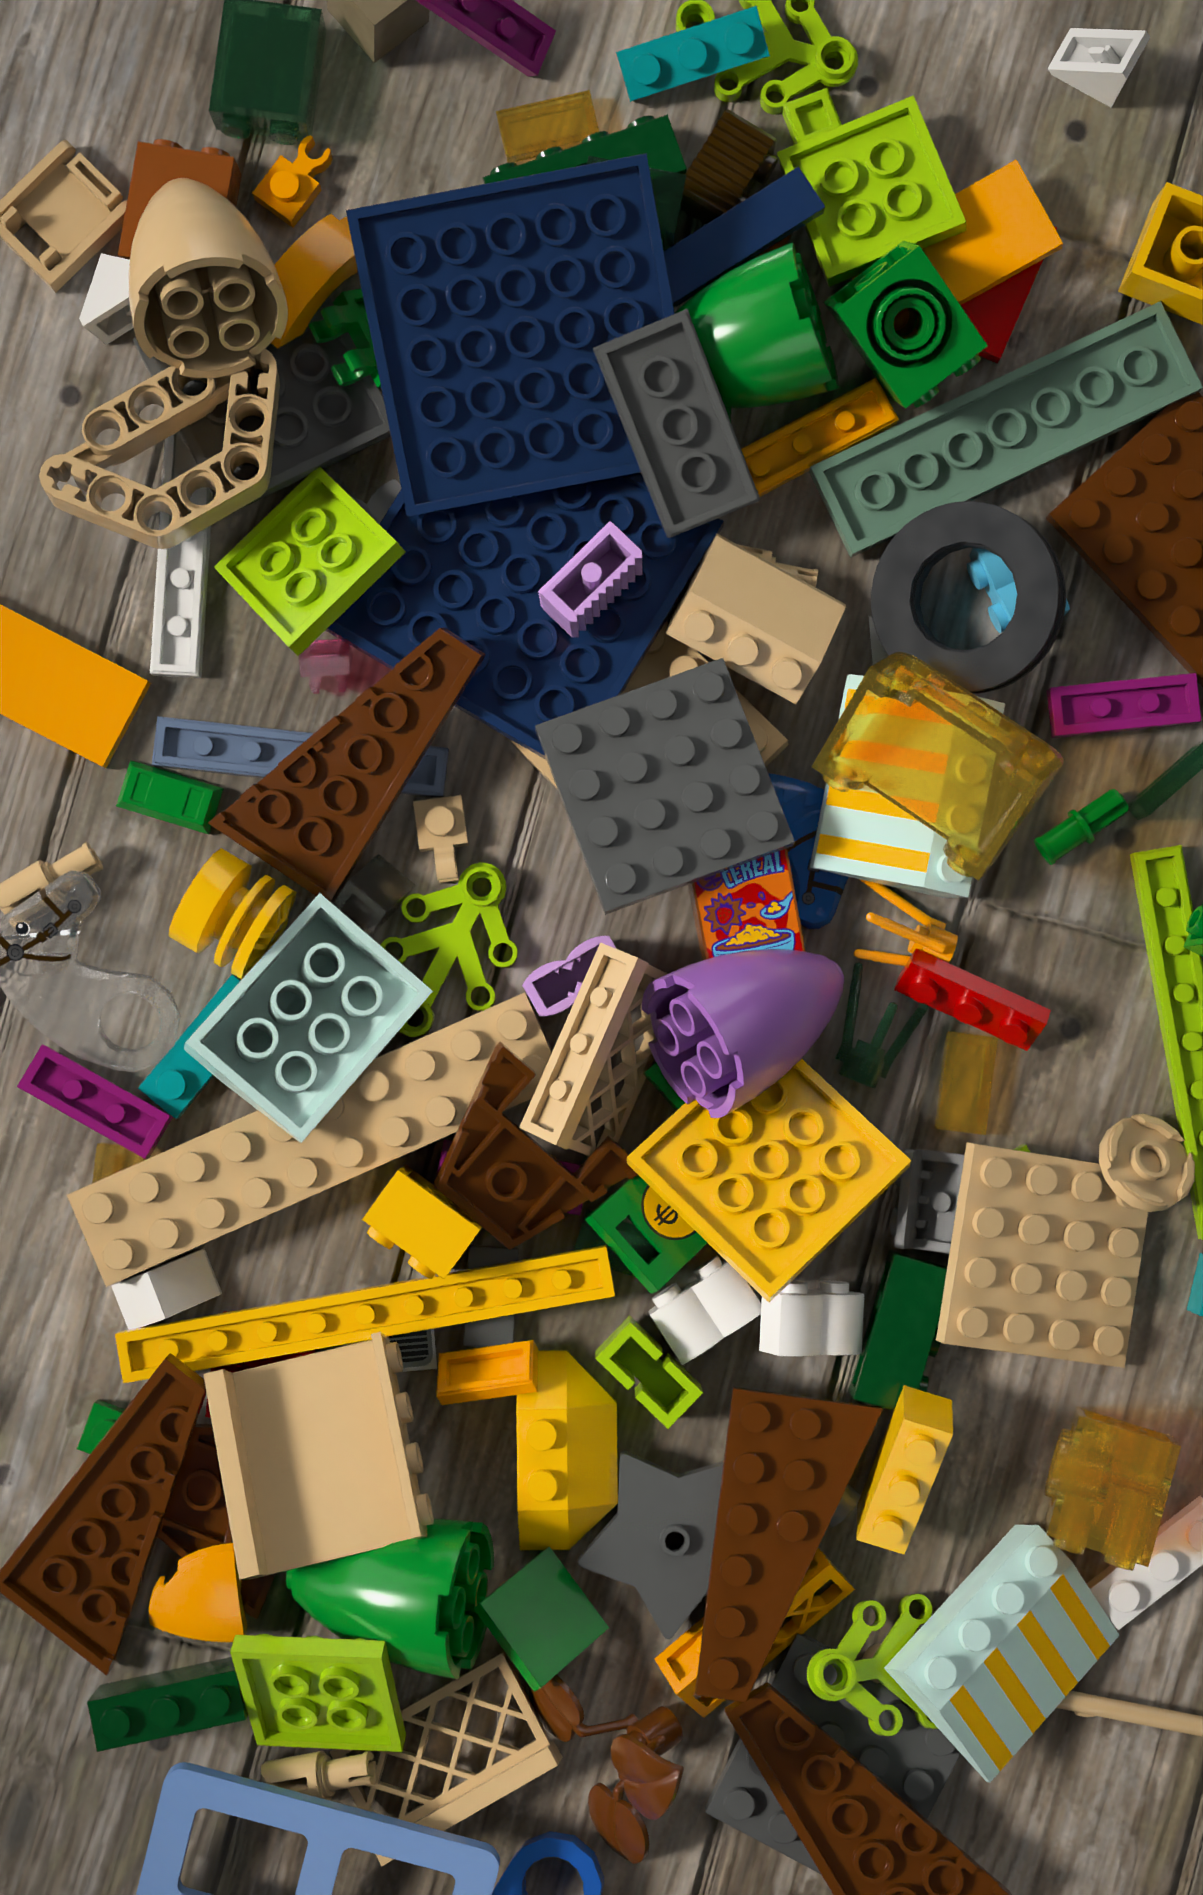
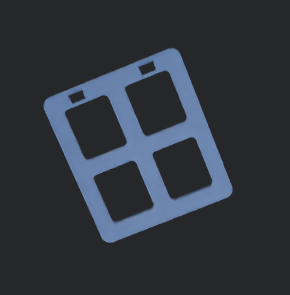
[136,1762,500,1895]

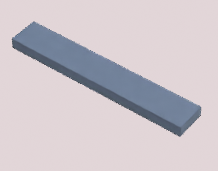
[152,716,449,798]

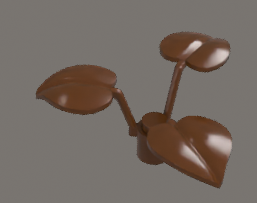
[528,1674,684,1864]

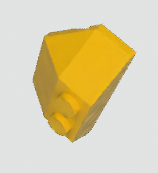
[516,1350,618,1550]

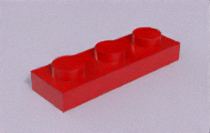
[894,948,1051,1051]

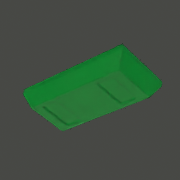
[116,760,224,835]

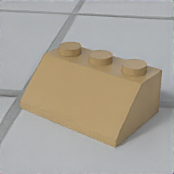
[666,534,846,704]

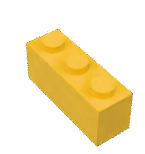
[856,1385,953,1555]

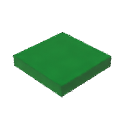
[474,1547,609,1692]

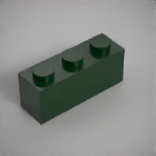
[848,1250,947,1411]
[87,1657,248,1752]

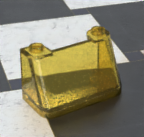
[812,652,1064,881]

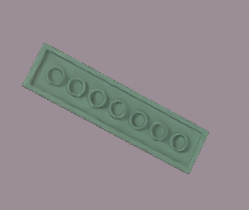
[809,301,1203,558]

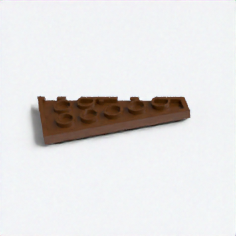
[208,627,486,903]

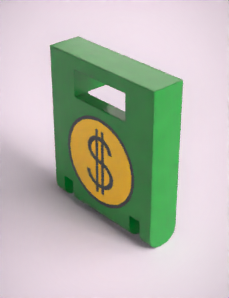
[585,1175,707,1294]

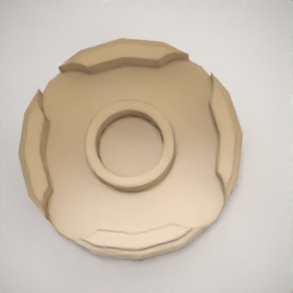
[1099,1114,1195,1212]

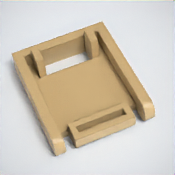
[0,140,127,293]

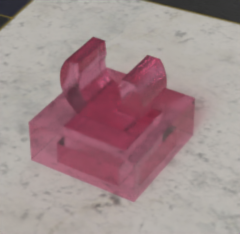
[299,639,353,694]

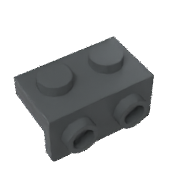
[890,1149,965,1253]

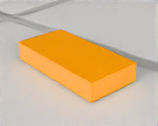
[436,1340,538,1405]

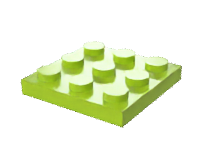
[777,95,966,287]
[214,467,405,656]
[230,1634,406,1752]

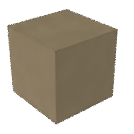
[327,0,430,63]

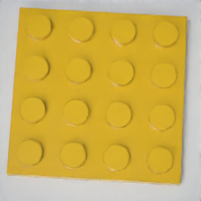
[627,1059,911,1303]

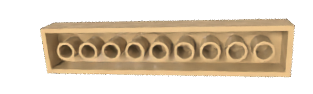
[67,992,552,1287]

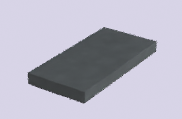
[593,309,760,538]

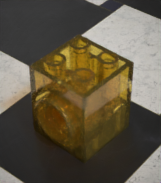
[1044,1407,1181,1571]

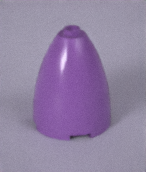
[642,949,844,1118]

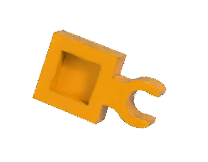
[252,135,333,228]

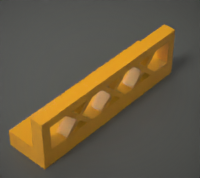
[654,1547,855,1718]

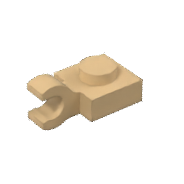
[413,795,469,884]

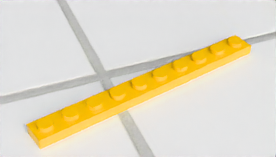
[115,1245,615,1383]

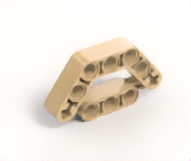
[39,348,280,549]

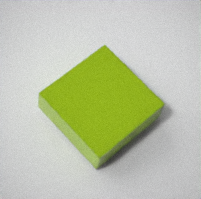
[782,88,842,145]

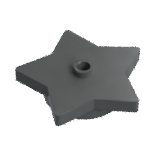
[578,1450,723,1639]

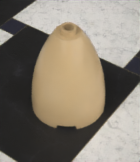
[128,178,288,378]

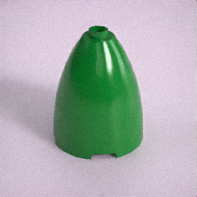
[674,243,839,409]
[286,1519,494,1679]

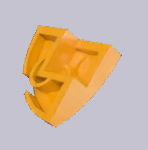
[148,1543,247,1642]

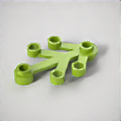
[676,0,858,115]
[380,863,518,1037]
[807,1594,938,1736]

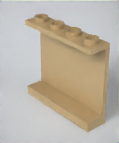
[203,1332,434,1579]

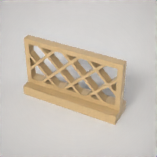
[519,943,667,1156]
[330,1652,563,1866]

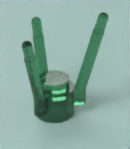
[836,962,929,1088]

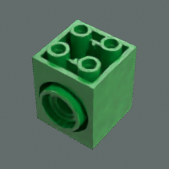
[823,240,988,409]

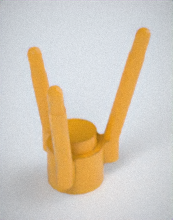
[854,879,958,966]

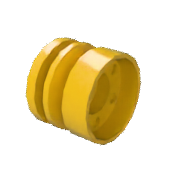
[169,848,297,979]

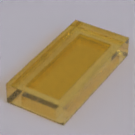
[496,90,599,163]
[935,1031,998,1135]

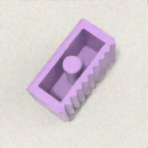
[538,521,642,637]

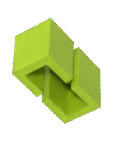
[595,1315,703,1429]

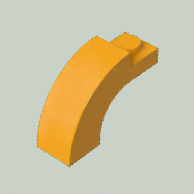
[271,214,358,349]

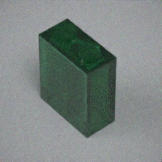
[209,0,327,145]

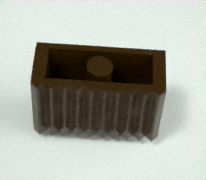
[674,109,778,224]

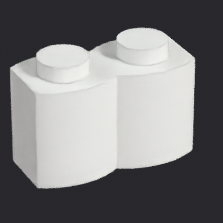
[648,1256,761,1365]
[759,1280,864,1356]

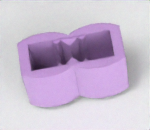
[522,936,616,1017]

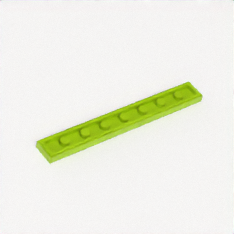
[1130,845,1203,1240]

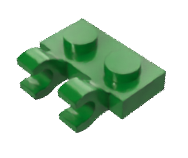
[308,288,381,387]

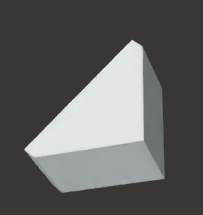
[1048,28,1150,108]
[79,253,133,345]
[112,1248,222,1330]

